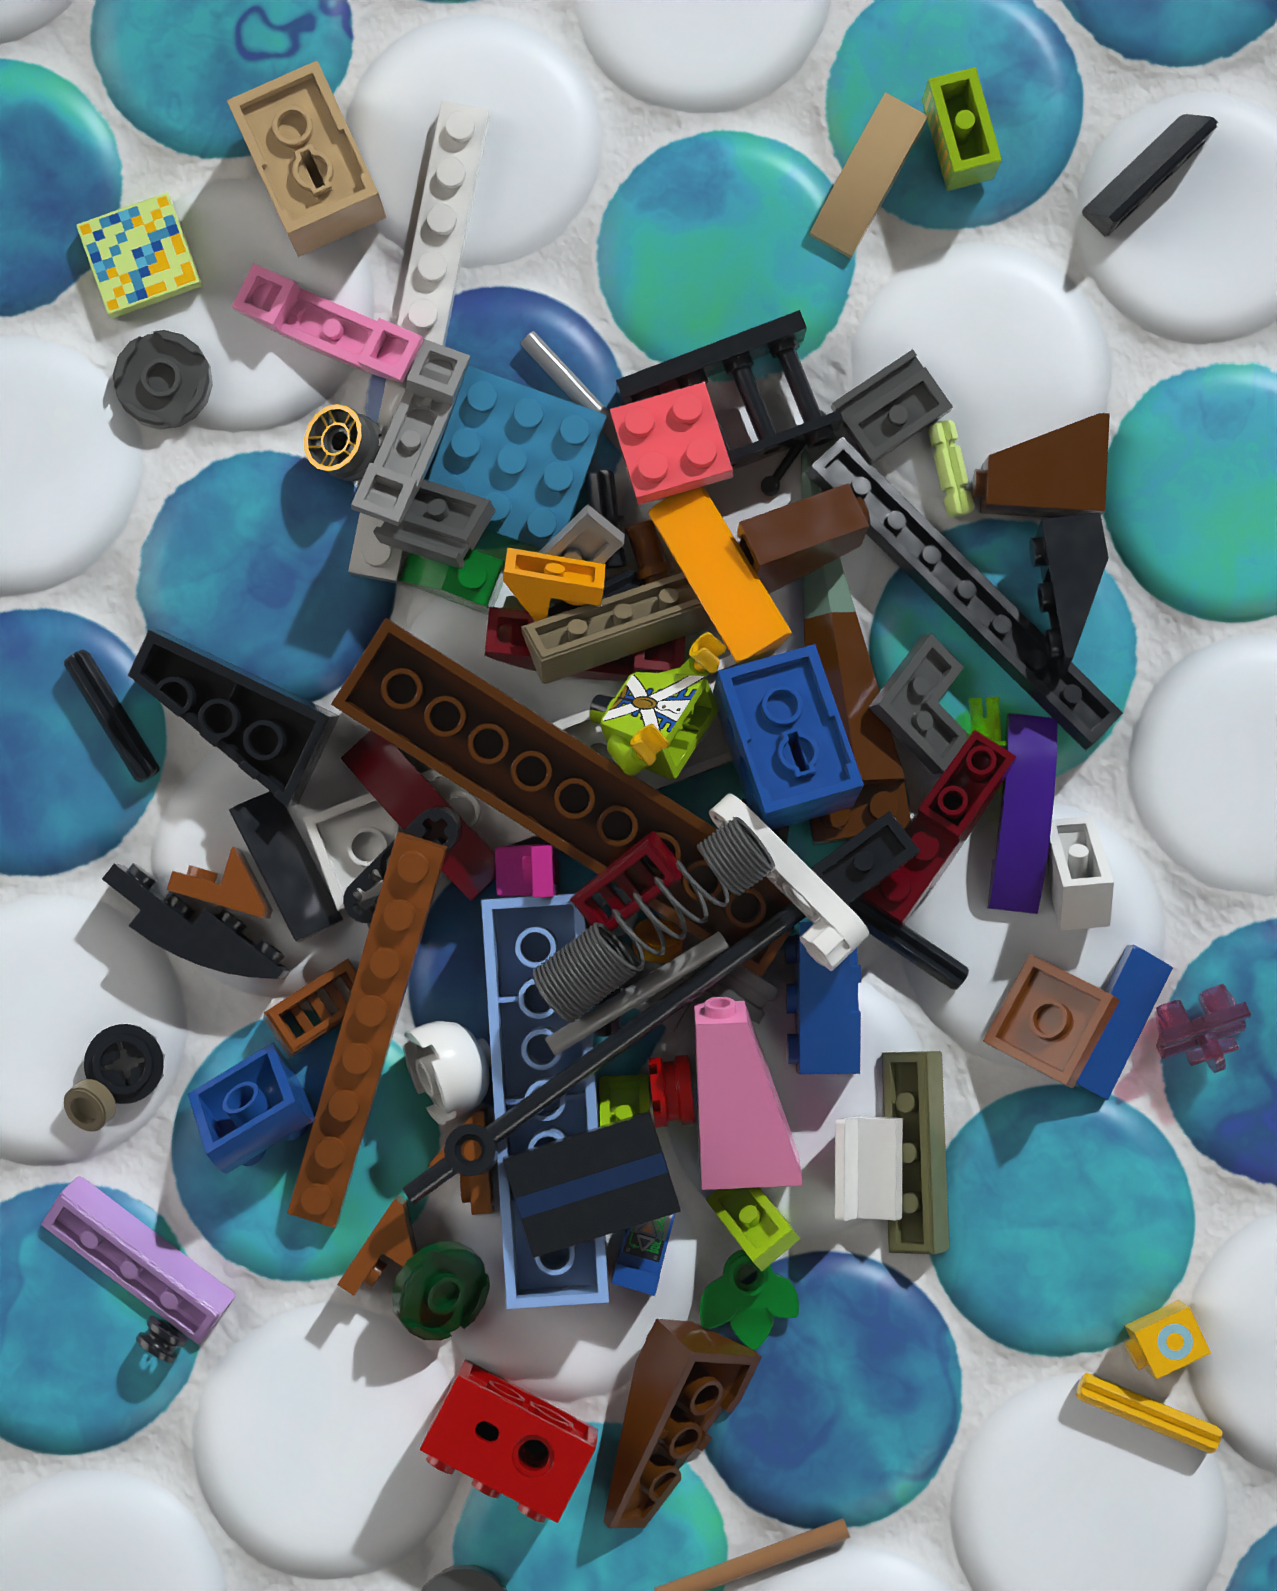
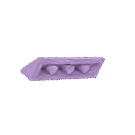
[41,1176,236,1345]

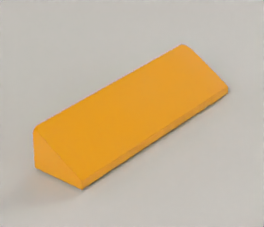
[648,486,792,665]

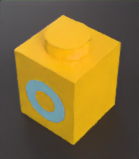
[1124,1300,1211,1379]

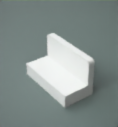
[835,1116,903,1221]

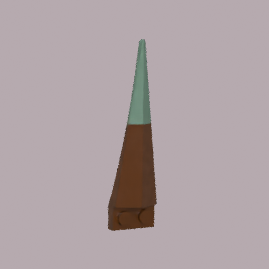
[801,449,911,846]

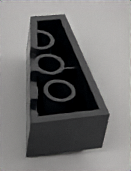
[128,630,339,807]

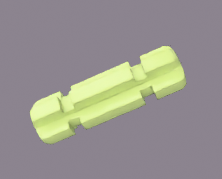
[928,420,974,517]

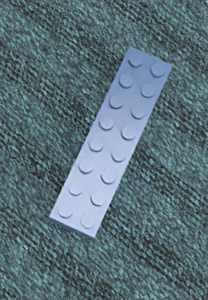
[481,893,610,1309]

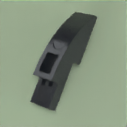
[102,863,290,979]

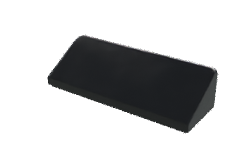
[1082,114,1218,237]
[229,791,344,943]

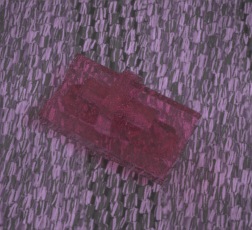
[1155,984,1251,1073]

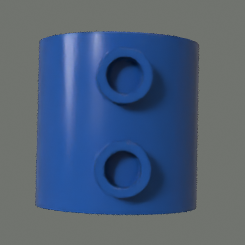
[188,1042,315,1174]

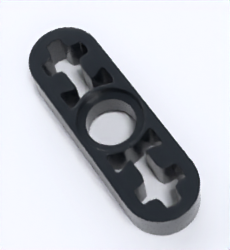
[343,806,463,923]

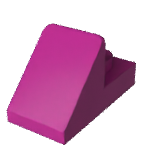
[495,843,560,897]

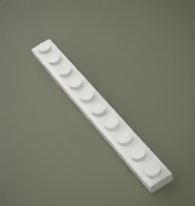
[348,100,490,584]

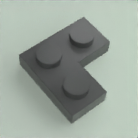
[869,633,970,774]

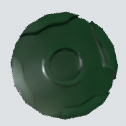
[391,1241,490,1340]

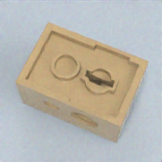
[227,60,387,257]

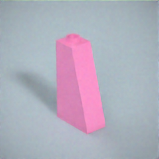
[694,997,803,1190]

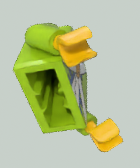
[589,632,726,780]

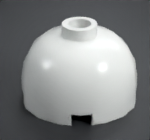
[403,1021,492,1125]

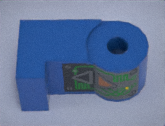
[611,1214,675,1296]

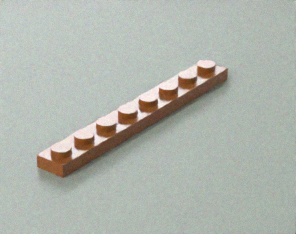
[287,832,447,1228]

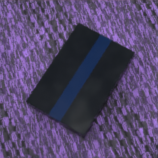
[502,1111,681,1258]

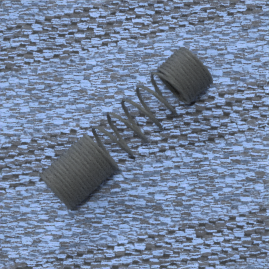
[533,817,775,1022]

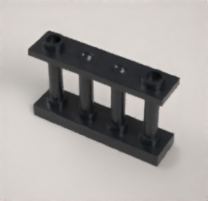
[616,310,843,470]

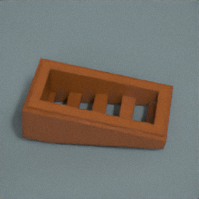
[263,959,357,1058]

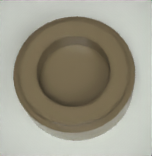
[63,1079,116,1132]

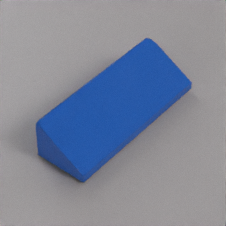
[1076,944,1173,1100]

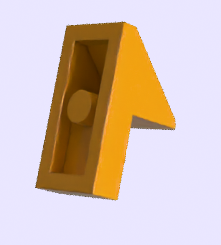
[503,547,606,622]

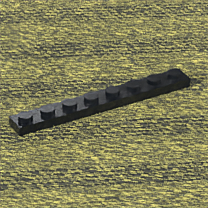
[805,437,1123,751]

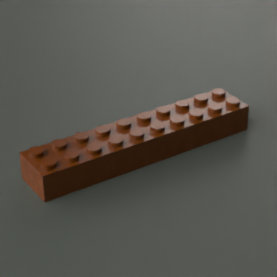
[331,618,794,978]

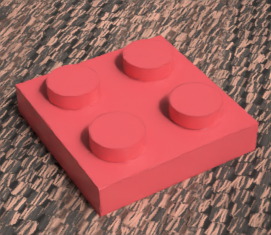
[610,382,733,505]

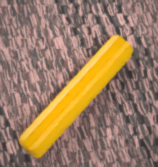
[1076,1373,1222,1454]

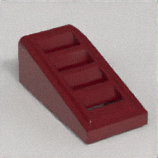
[570,831,683,931]

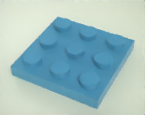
[428,365,608,549]

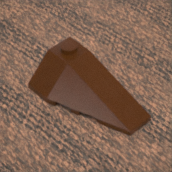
[603,1319,762,1528]

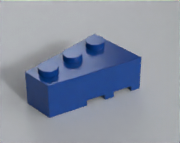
[785,922,861,1075]

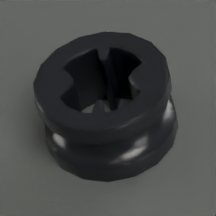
[136,1316,188,1363]

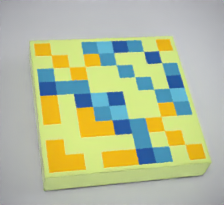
[76,192,203,319]

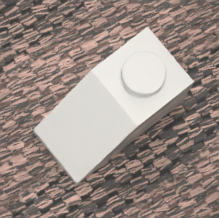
[1047,816,1114,931]

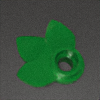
[699,1249,799,1350]

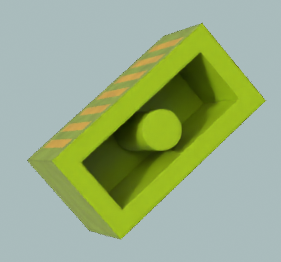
[922,67,1002,191]

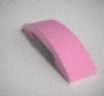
[232,263,424,383]

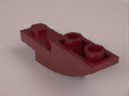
[862,729,1016,926]

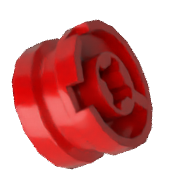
[648,1054,695,1128]

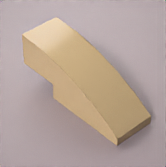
[809,92,928,259]

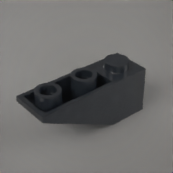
[1029,512,1109,675]

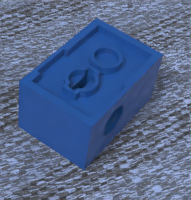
[713,644,864,830]

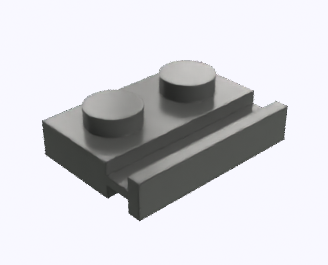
[831,349,953,465]
[373,479,496,569]

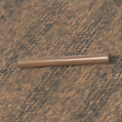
[654,1518,851,1591]

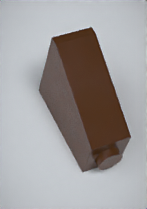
[972,413,1110,518]
[735,483,870,594]

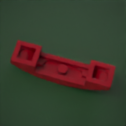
[484,607,685,681]
[341,730,496,902]

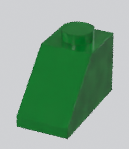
[399,549,505,615]

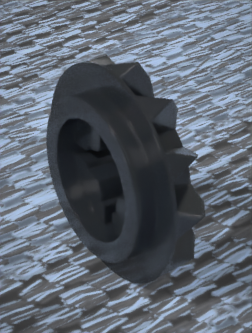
[84,1024,165,1104]

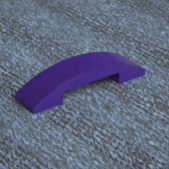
[987,713,1058,914]

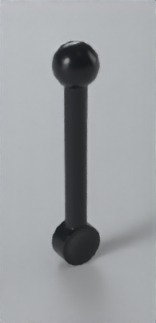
[761,410,826,496]

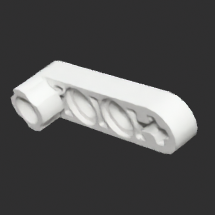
[709,793,869,971]

